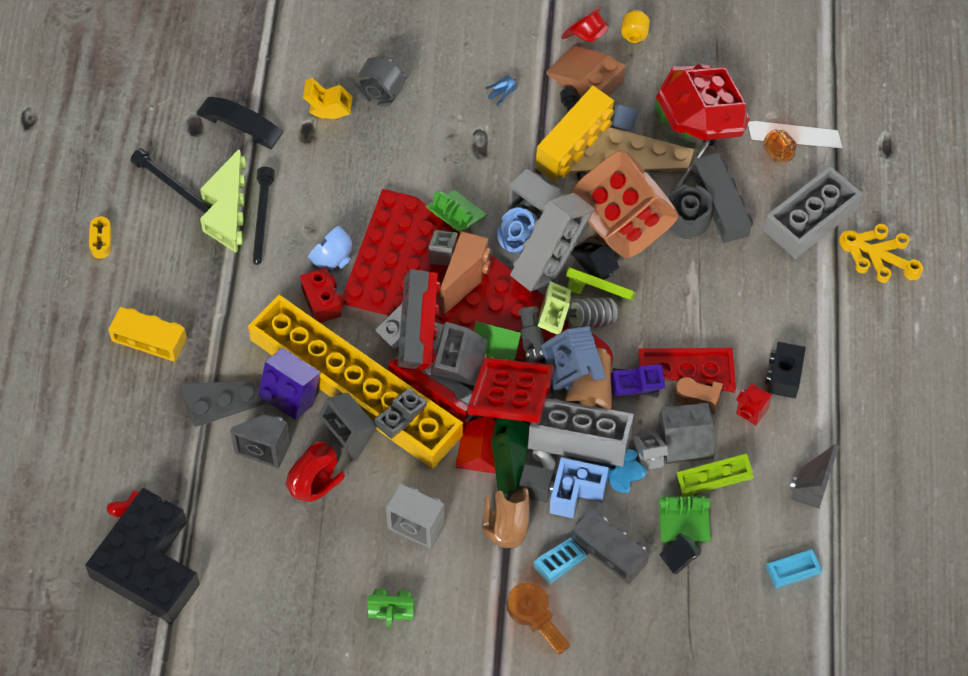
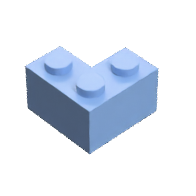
[549,457,609,518]

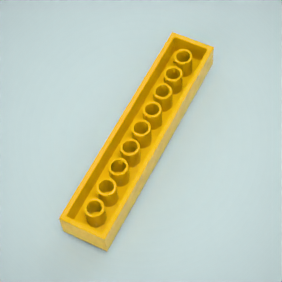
[248,294,463,470]

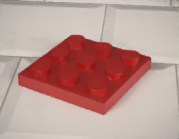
[467,357,555,423]

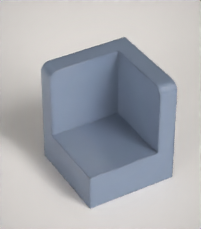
[611,103,639,131]

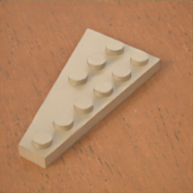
[568,127,694,175]

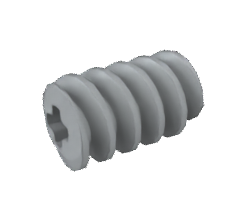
[566,297,618,328]

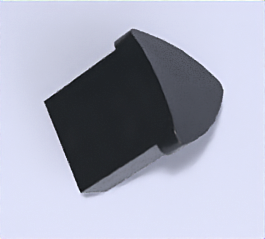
[659,533,701,574]

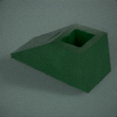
[491,418,530,495]

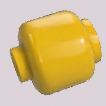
[621,10,650,43]

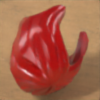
[285,441,345,502]

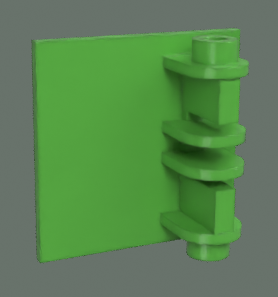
[426,190,488,233]
[474,321,521,361]
[659,496,710,542]

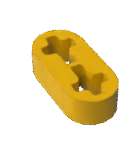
[89,216,112,259]

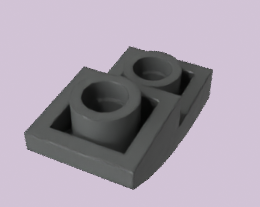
[374,388,427,439]

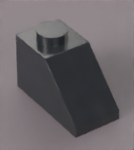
[571,239,620,280]

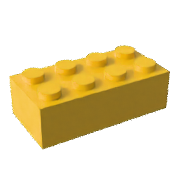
[535,86,614,183]

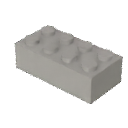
[763,166,863,259]
[510,193,595,291]
[528,398,634,467]

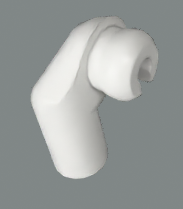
[532,450,555,473]

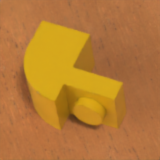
[303,78,353,119]

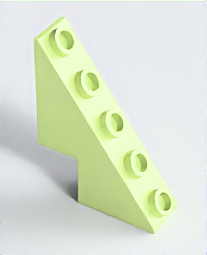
[200,149,246,252]

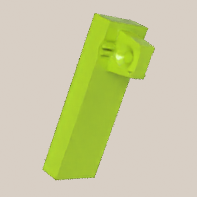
[566,267,636,301]
[676,453,754,497]

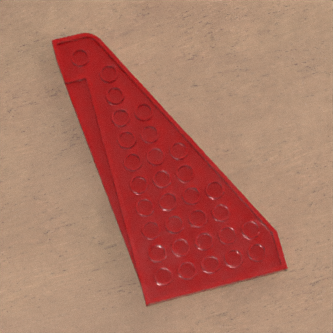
[342,189,613,367]

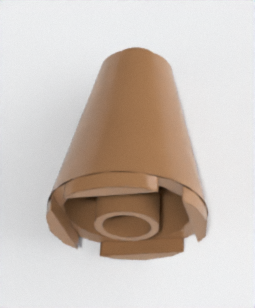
[565,348,612,410]

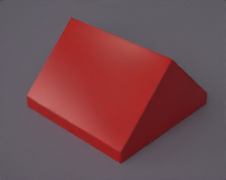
[456,417,496,474]

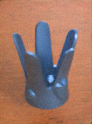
[485,75,517,106]

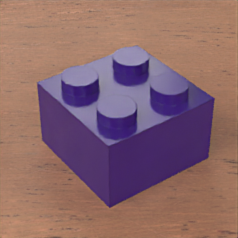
[258,348,320,420]

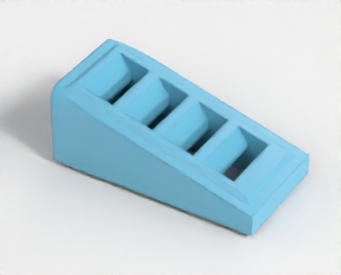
[533,538,587,586]

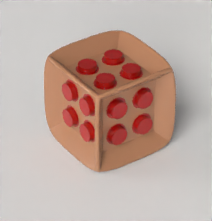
[570,150,679,259]

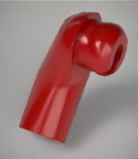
[107,491,139,517]

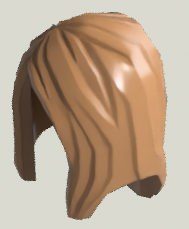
[482,487,529,548]

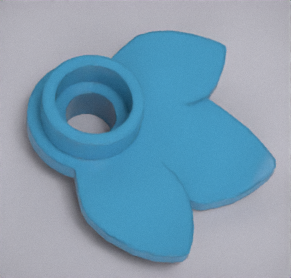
[599,449,647,493]

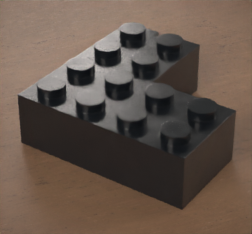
[85,488,200,625]

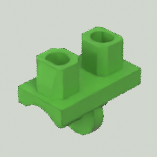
[368,589,414,627]

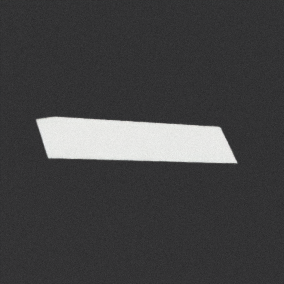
[748,121,842,148]

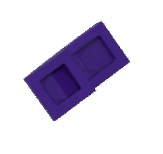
[611,365,666,396]

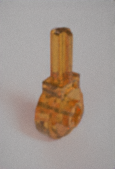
[507,582,570,654]

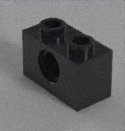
[765,342,806,399]

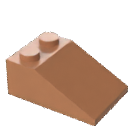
[546,46,626,98]
[440,231,491,314]

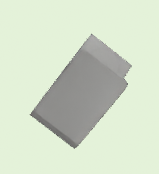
[429,230,458,266]
[633,433,668,470]

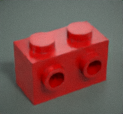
[300,268,344,323]

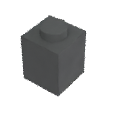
[519,464,555,503]

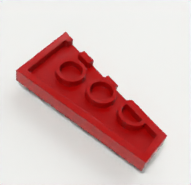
[638,348,736,393]

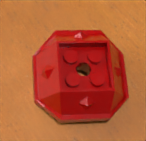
[656,63,750,140]

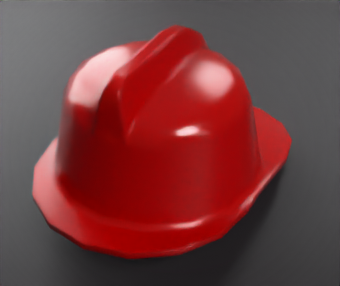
[561,6,608,42]

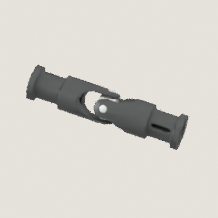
[518,307,554,399]

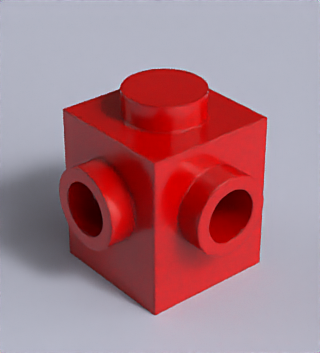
[736,383,772,426]

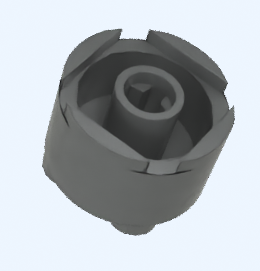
[354,56,407,107]
[668,184,713,239]

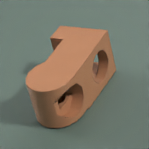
[675,377,723,414]

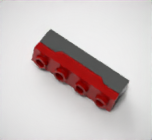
[398,269,440,370]
[387,355,476,426]

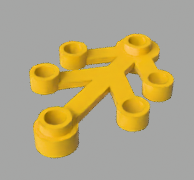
[839,224,923,283]

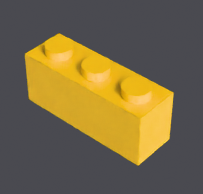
[108,307,187,362]

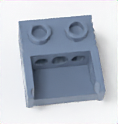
[540,326,606,393]

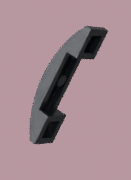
[196,97,283,150]

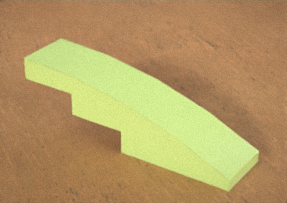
[537,281,572,335]

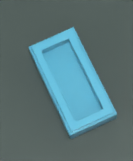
[766,549,822,589]

